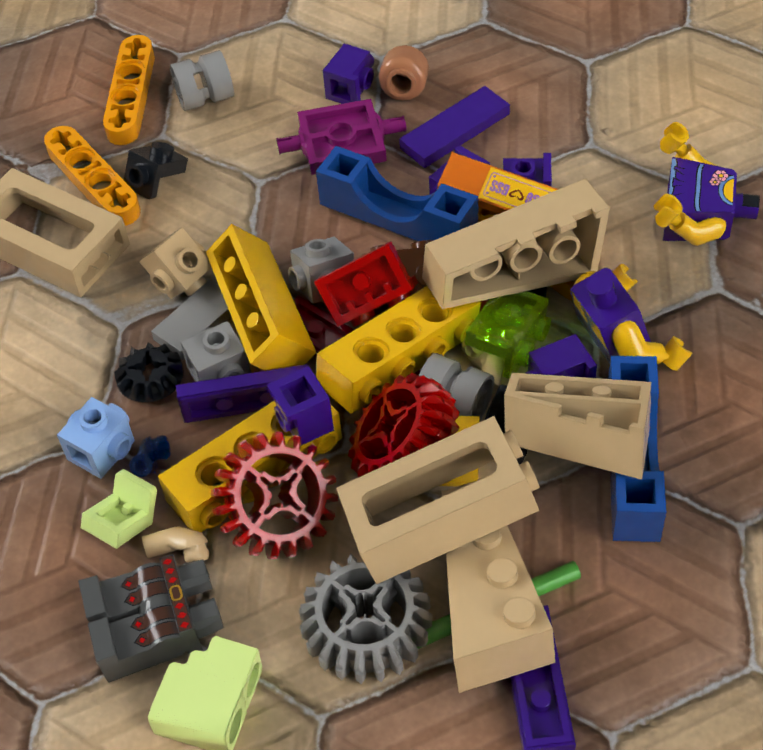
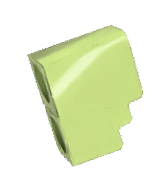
[148,636,262,750]

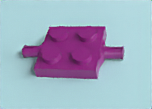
[276,99,407,175]

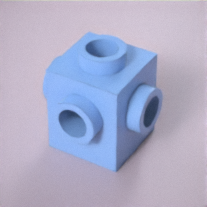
[57,397,135,479]

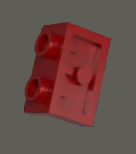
[314,241,418,327]

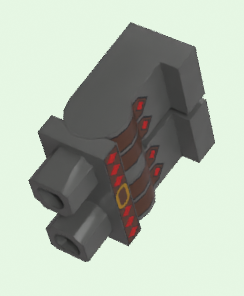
[78,554,224,683]

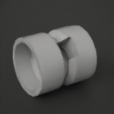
[170,50,234,111]
[419,353,494,420]

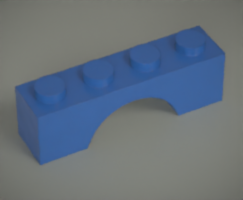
[316,146,478,241]
[608,356,667,542]

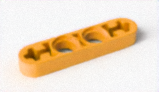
[103,35,155,145]
[44,126,141,226]

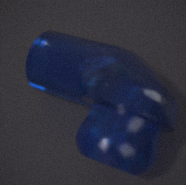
[129,435,171,477]

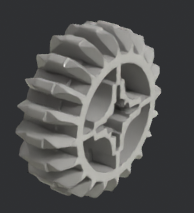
[299,553,432,684]

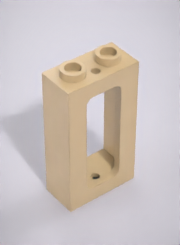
[0,168,130,297]
[336,416,540,585]

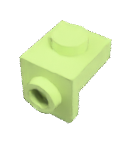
[80,469,157,549]

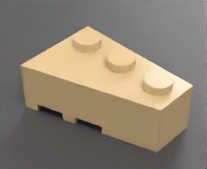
[504,373,652,480]

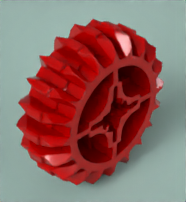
[348,373,460,477]
[211,431,339,560]

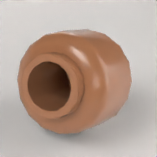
[378,45,429,101]

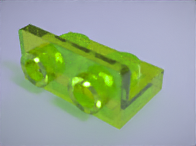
[465,291,551,379]

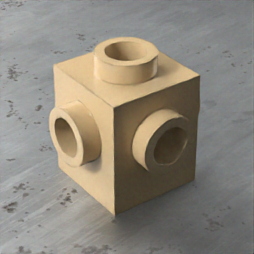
[139,227,212,299]

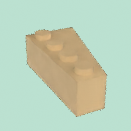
[422,178,610,309]
[441,480,555,693]

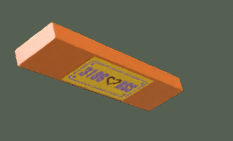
[437,152,558,214]

